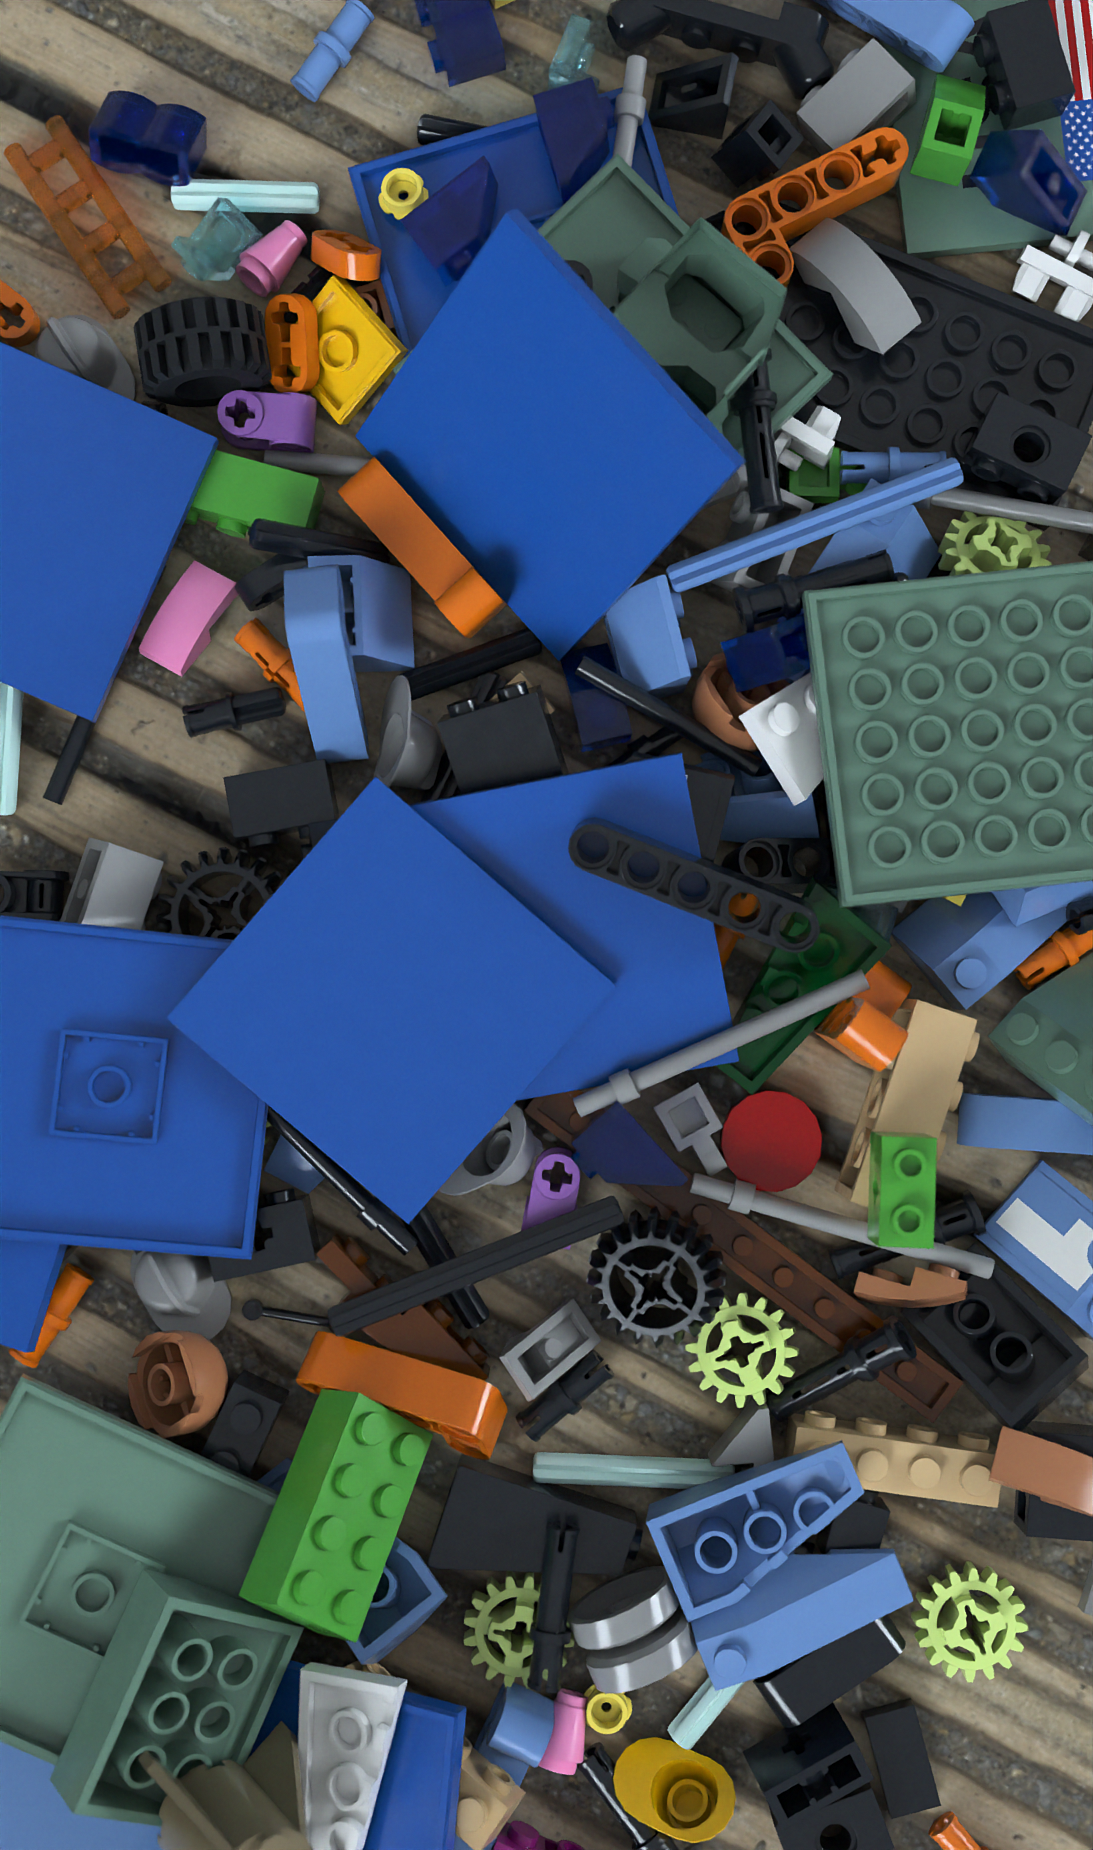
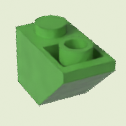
[909,73,986,186]

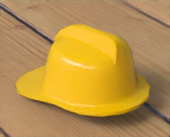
[613,1737,736,1843]

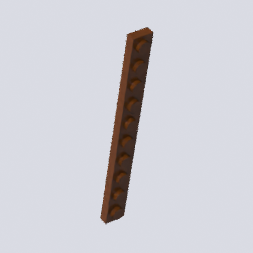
[524,1090,964,1423]

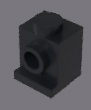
[711,99,804,188]

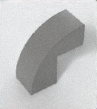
[789,217,922,354]

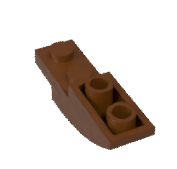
[317,1234,490,1381]

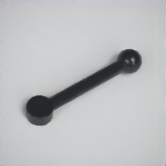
[242,1299,334,1333]

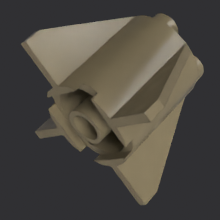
[138,1721,313,1850]

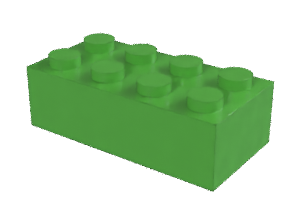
[238,1389,433,1643]

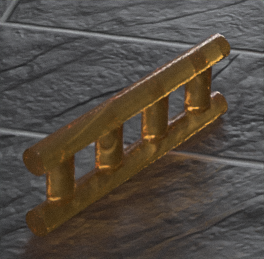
[3,115,172,320]

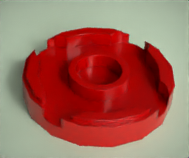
[719,1090,822,1192]

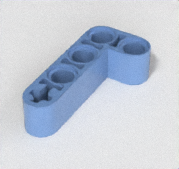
[813,0,975,73]
[284,564,370,764]
[957,1093,1093,1155]
[454,1682,554,1850]

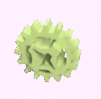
[938,511,1052,576]
[685,1292,799,1408]
[911,1561,1028,1682]
[464,1571,575,1689]

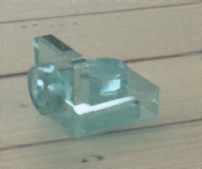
[548,13,600,104]

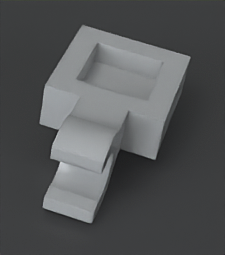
[653,1083,728,1176]

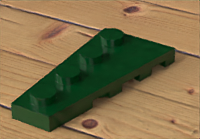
[716,877,892,1095]

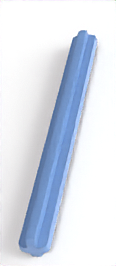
[666,457,964,593]

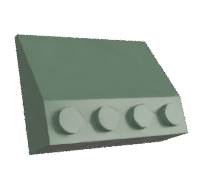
[988,952,1093,1126]
[50,1569,304,1827]

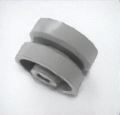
[568,1566,698,1694]

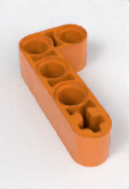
[720,127,909,288]
[337,456,507,639]
[814,960,912,1072]
[296,1331,508,1460]

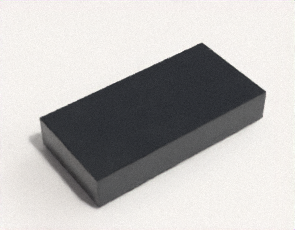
[862,1698,941,1819]

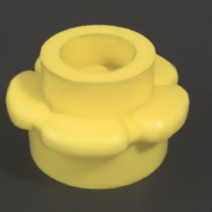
[378,168,429,221]
[583,1684,632,1734]

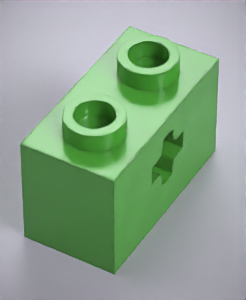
[867,1131,937,1249]

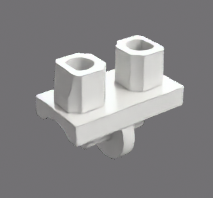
[1011,229,1093,322]
[774,405,841,472]

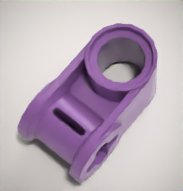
[217,390,317,453]
[521,1147,580,1250]

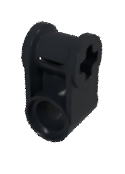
[0,870,70,921]

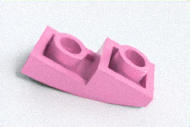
[139,560,238,677]

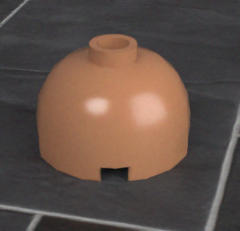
[692,650,790,753]
[128,1330,228,1438]

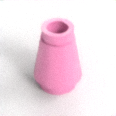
[235,220,307,297]
[538,1688,588,1775]

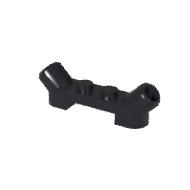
[606,0,834,100]

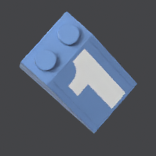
[974,1160,1093,1341]

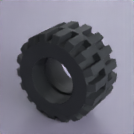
[134,297,272,407]

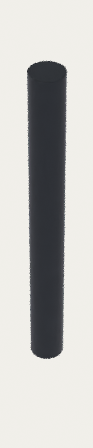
[574,655,763,777]

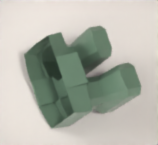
[612,217,787,434]

